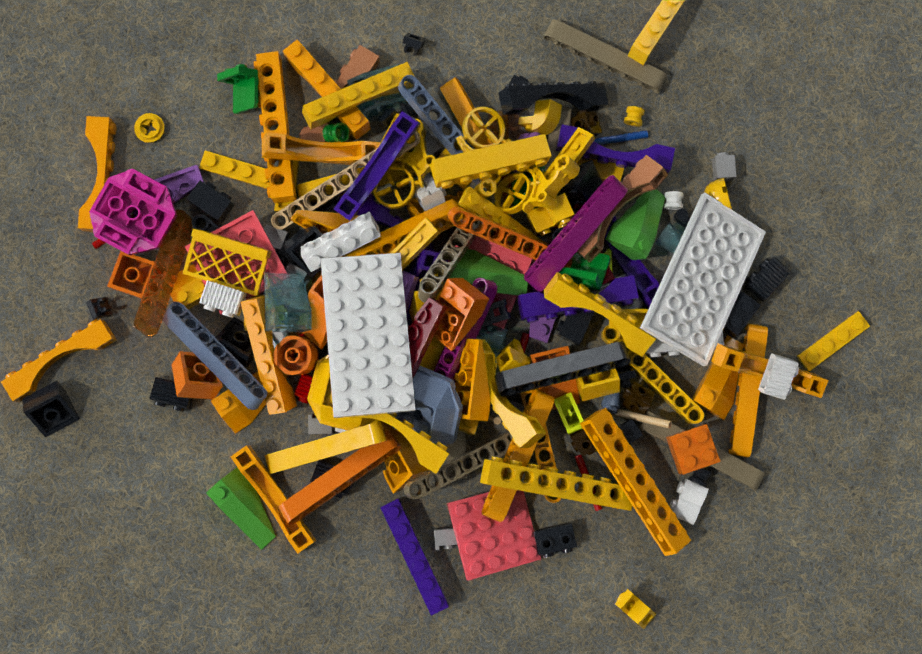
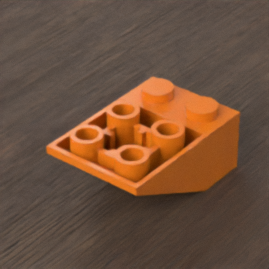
[297,275,327,350]
[434,278,490,351]
[529,346,580,410]

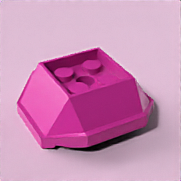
[89,168,177,255]

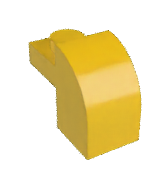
[518,99,562,135]
[495,339,531,372]
[615,589,656,629]

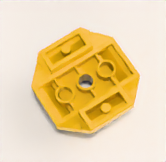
[307,355,379,431]

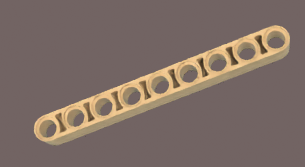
[271,131,420,229]

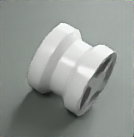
[664,191,684,210]

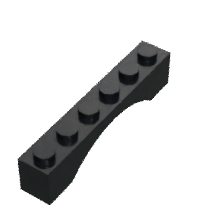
[498,81,609,115]

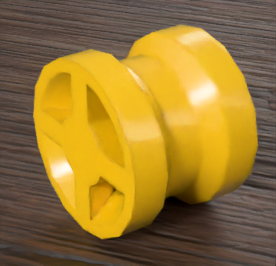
[624,106,645,127]

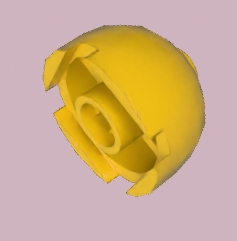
[704,178,732,209]

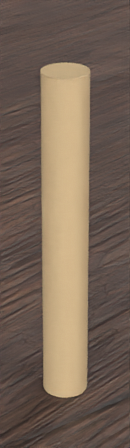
[615,409,672,429]

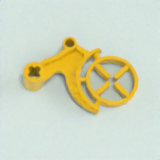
[456,107,511,199]
[373,119,436,209]
[494,154,580,214]

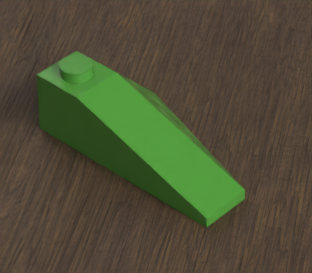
[605,189,665,260]
[449,247,528,296]
[206,467,276,550]

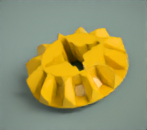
[134,113,165,143]

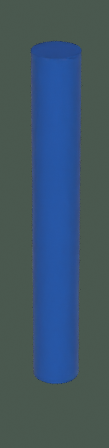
[594,130,648,145]

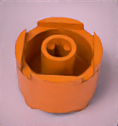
[274,335,319,375]

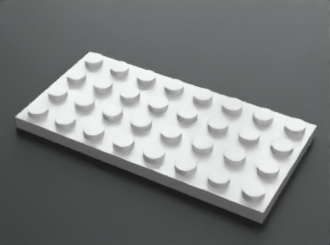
[640,193,766,366]
[321,253,415,418]

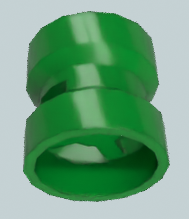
[323,123,349,142]

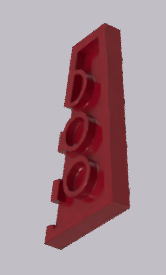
[407,297,447,378]

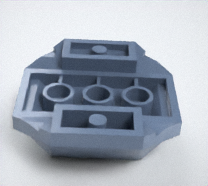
[392,365,463,446]

